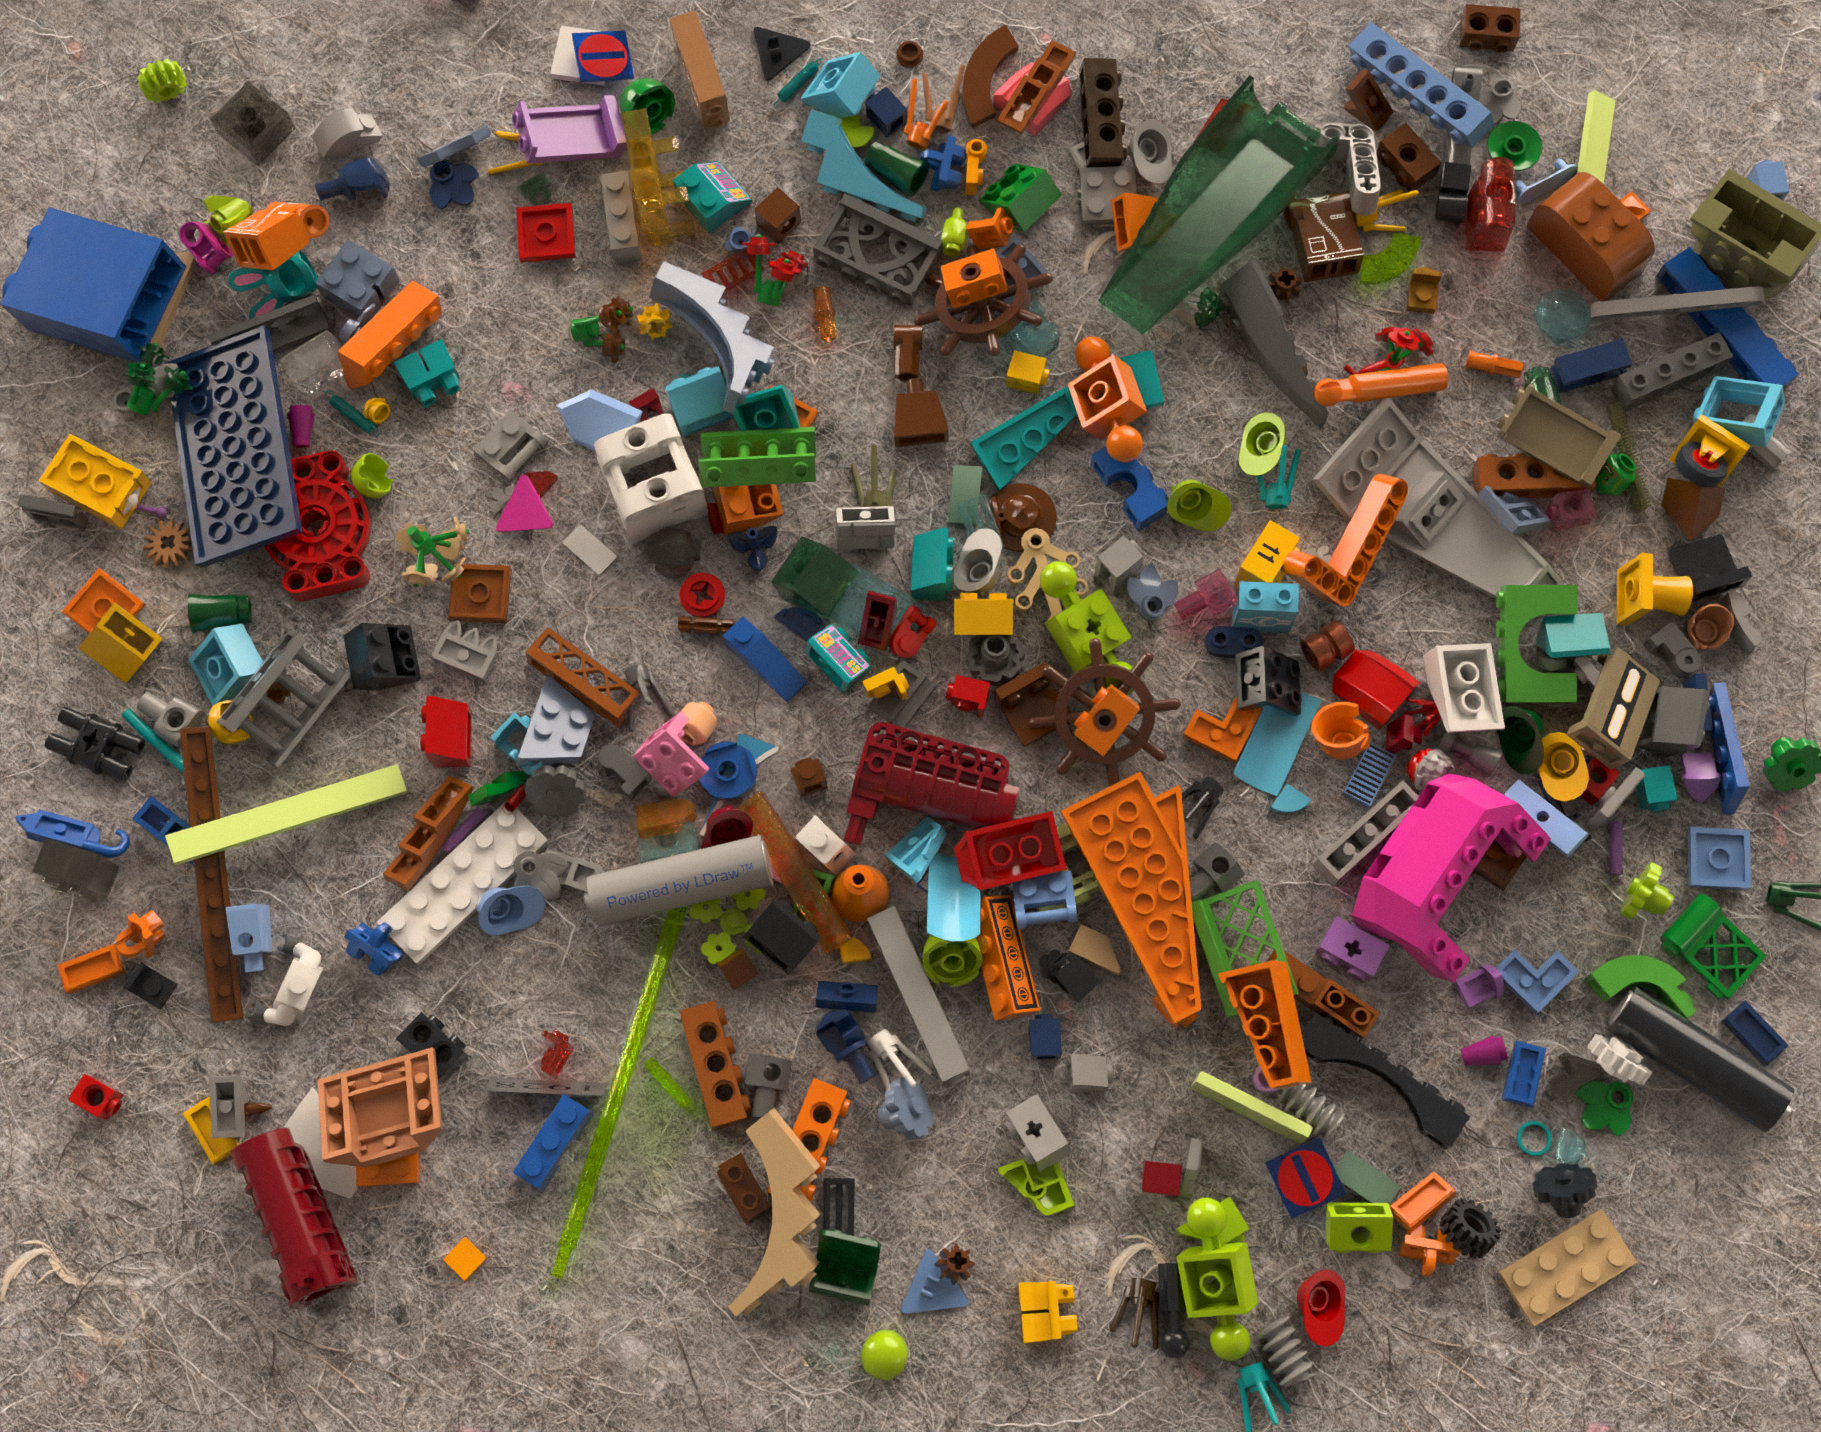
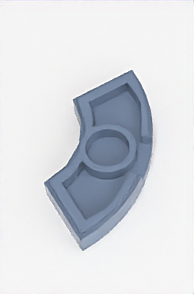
[417,125,491,168]

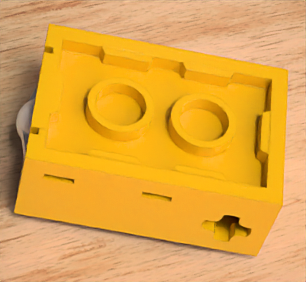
[39,434,152,530]

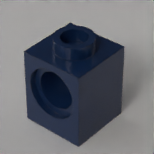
[865,86,907,138]
[1028,1014,1062,1060]

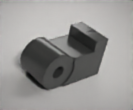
[1643,621,1701,678]
[598,744,652,801]

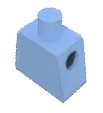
[226,903,272,973]

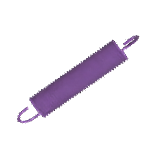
[436,803,490,860]
[1609,811,1623,886]

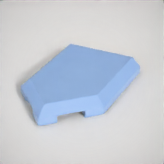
[557,389,643,452]

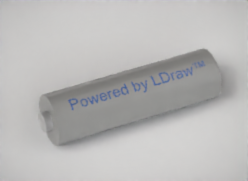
[584,835,773,927]

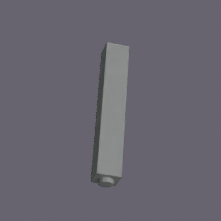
[867,906,970,1087]

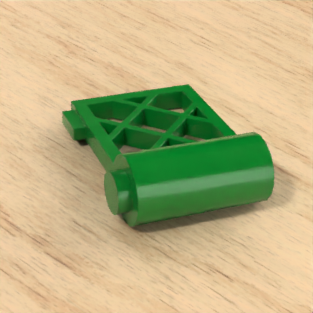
[1660,894,1767,999]

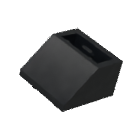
[343,623,421,691]
[743,898,821,975]

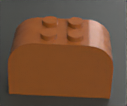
[1527,172,1655,302]

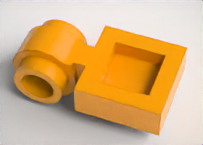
[965,139,987,196]

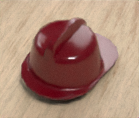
[701,804,753,849]

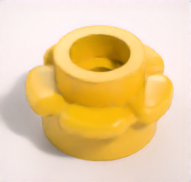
[364,397,390,424]

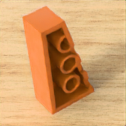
[1218,960,1312,1089]

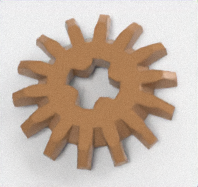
[143,519,193,568]

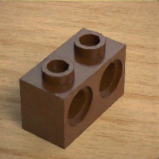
[1459,4,1521,52]

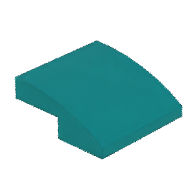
[1119,350,1164,409]

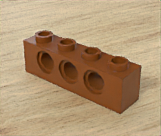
[1472,453,1596,498]
[679,1001,752,1131]

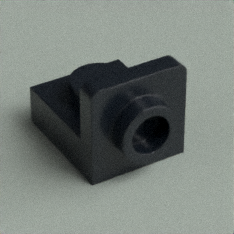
[123,962,178,1010]

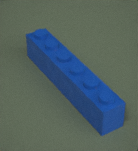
[1656,246,1799,390]

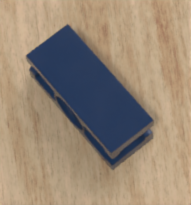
[1550,339,1633,394]

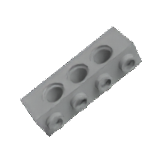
[1313,781,1419,887]

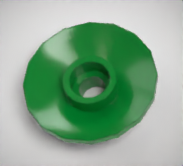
[1487,121,1543,171]

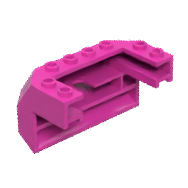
[1352,773,1551,983]

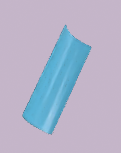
[1234,691,1321,796]
[927,852,980,941]

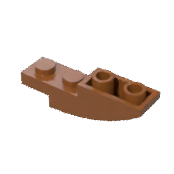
[1266,949,1381,1039]

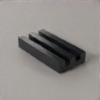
[823,1178,855,1236]

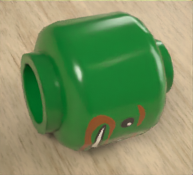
[1595,453,1636,496]

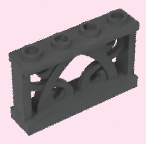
[813,193,943,306]

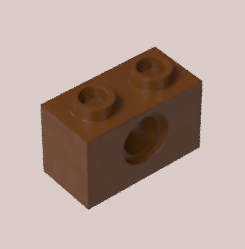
[1376,123,1441,192]

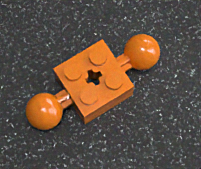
[1067,336,1147,463]

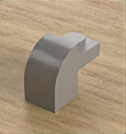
[312,107,383,158]

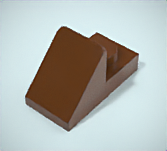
[1344,70,1394,131]

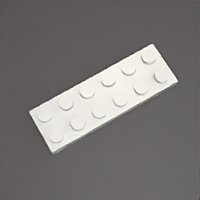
[377,802,549,966]

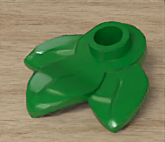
[1576,1081,1634,1137]

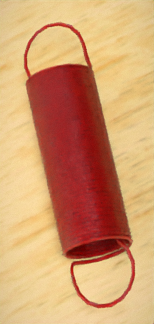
[706,496,723,541]
[502,783,526,815]

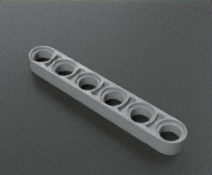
[1590,287,1765,320]

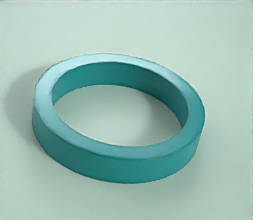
[1516,1121,1552,1156]

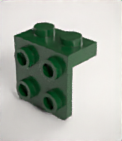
[809,1229,881,1306]

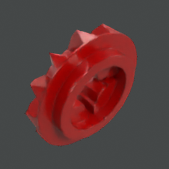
[679,573,726,618]

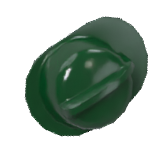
[1497,707,1544,774]

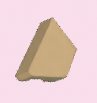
[1068,924,1121,976]

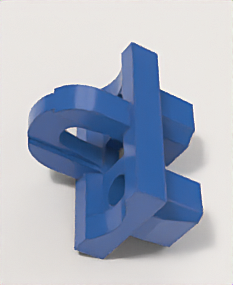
[919,135,966,192]
[344,922,405,976]

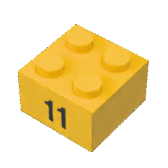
[1234,520,1301,588]

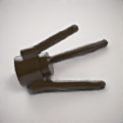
[1110,1278,1159,1350]

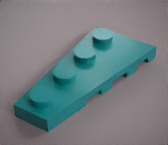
[970,386,1078,491]

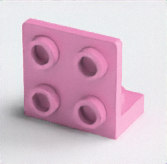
[633,711,709,797]

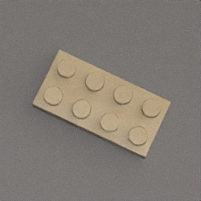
[1497,1209,1637,1327]

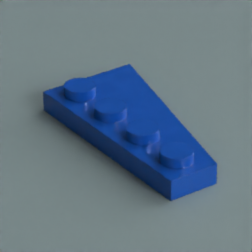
[1709,683,1750,814]

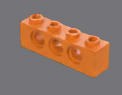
[767,1078,851,1202]

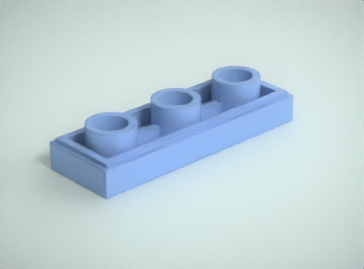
[1504,779,1588,858]

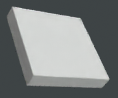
[550,26,615,86]

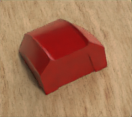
[1332,650,1420,731]

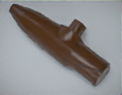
[244,1103,272,1121]

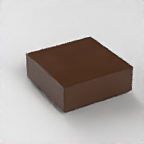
[717,948,759,990]

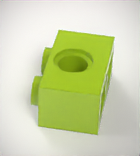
[1325,1203,1393,1254]

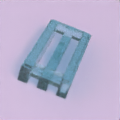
[957,494,1005,548]

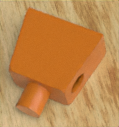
[1111,193,1178,252]

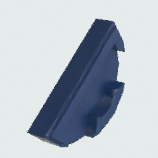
[774,606,825,642]

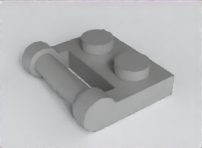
[473,410,549,482]

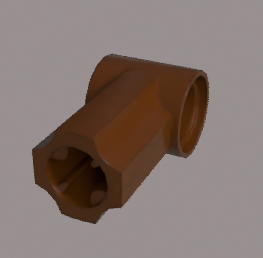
[894,325,923,382]

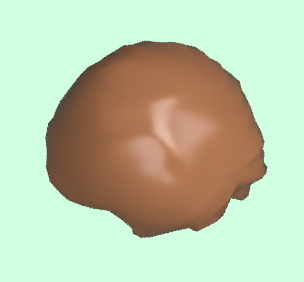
[1687,604,1734,650]

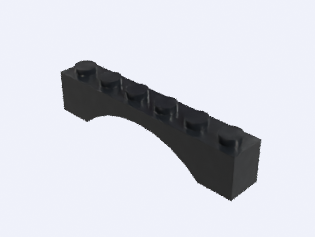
[1301,1012,1470,1150]

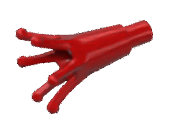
[1404,697,1442,736]

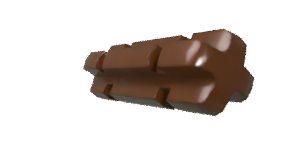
[678,616,735,634]

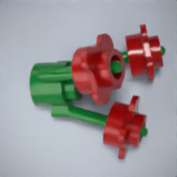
[742,234,808,306]

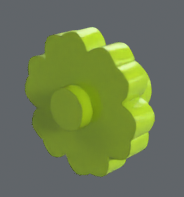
[1620,861,1674,920]

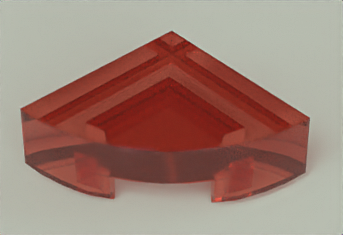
[517,470,558,499]

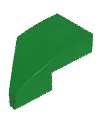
[468,771,527,807]

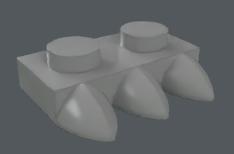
[431,620,497,682]

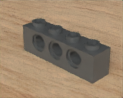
[1611,332,1733,412]

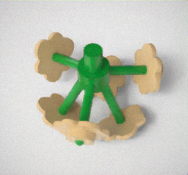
[396,516,469,587]

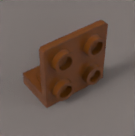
[995,662,1070,747]

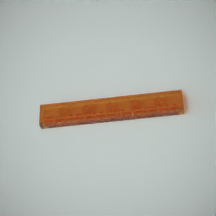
[737,791,853,954]

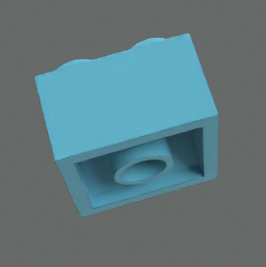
[800,52,881,118]
[188,624,263,706]

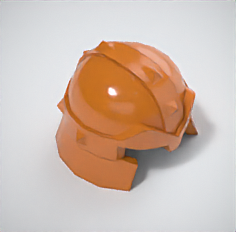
[1311,702,1370,760]

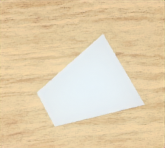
[283,1087,358,1199]

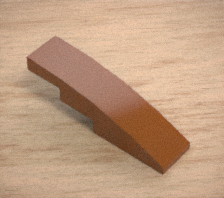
[997,40,1076,134]
[382,775,473,891]

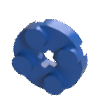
[699,741,757,801]

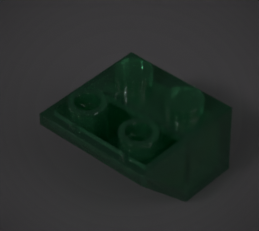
[771,536,858,618]

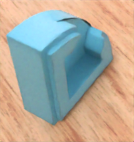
[1270,784,1312,814]

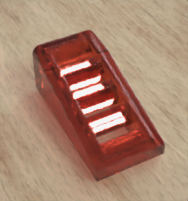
[701,248,764,293]

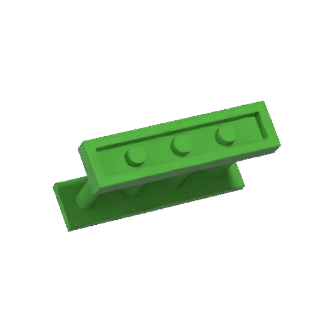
[698,427,816,488]

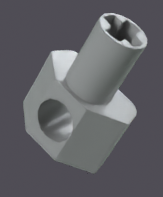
[137,692,203,748]

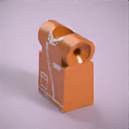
[223,201,330,270]

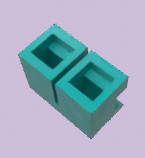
[394,339,461,408]

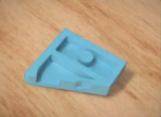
[884,816,947,883]

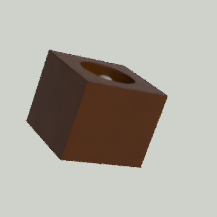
[754,187,801,244]

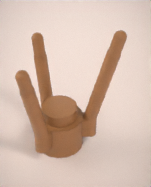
[922,64,965,133]

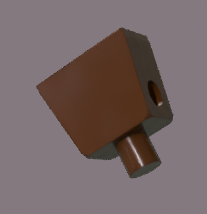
[894,378,949,448]

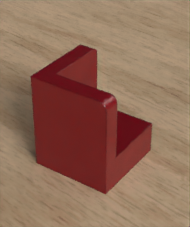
[1142,1161,1182,1199]

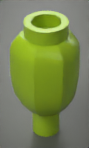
[941,207,968,257]

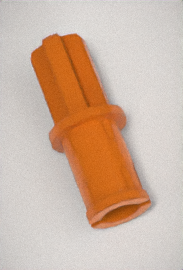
[1465,350,1524,378]

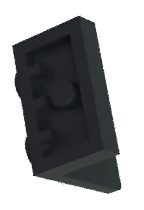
[1668,534,1752,603]
[1235,645,1302,716]

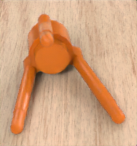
[903,78,948,150]

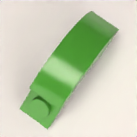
[1584,955,1696,1019]

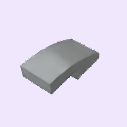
[1720,589,1764,654]
[546,848,603,893]

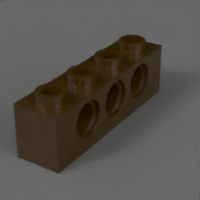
[1079,58,1127,168]

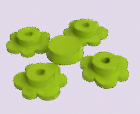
[689,888,766,965]

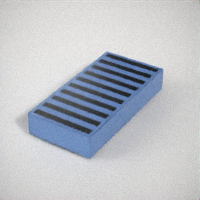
[1342,742,1396,808]

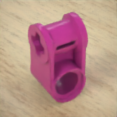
[179,222,234,275]

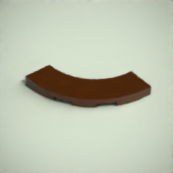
[963,25,1019,128]

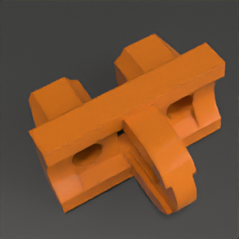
[116,910,165,959]
[1398,1225,1461,1277]

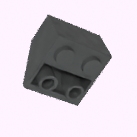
[1637,686,1710,757]

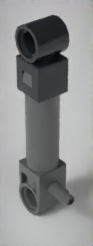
[1435,65,1483,223]

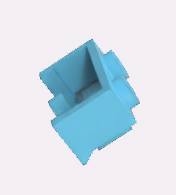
[490,712,544,777]

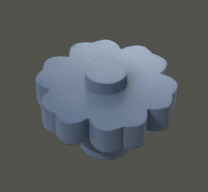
[878,1078,933,1140]

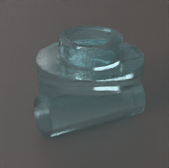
[1554,1128,1586,1165]

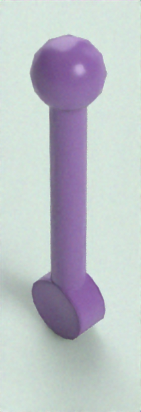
[135,504,167,518]

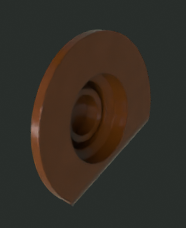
[991,483,1057,552]

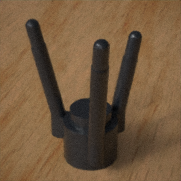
[1181,777,1224,839]

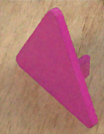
[496,475,554,532]

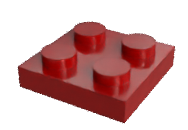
[516,203,576,263]

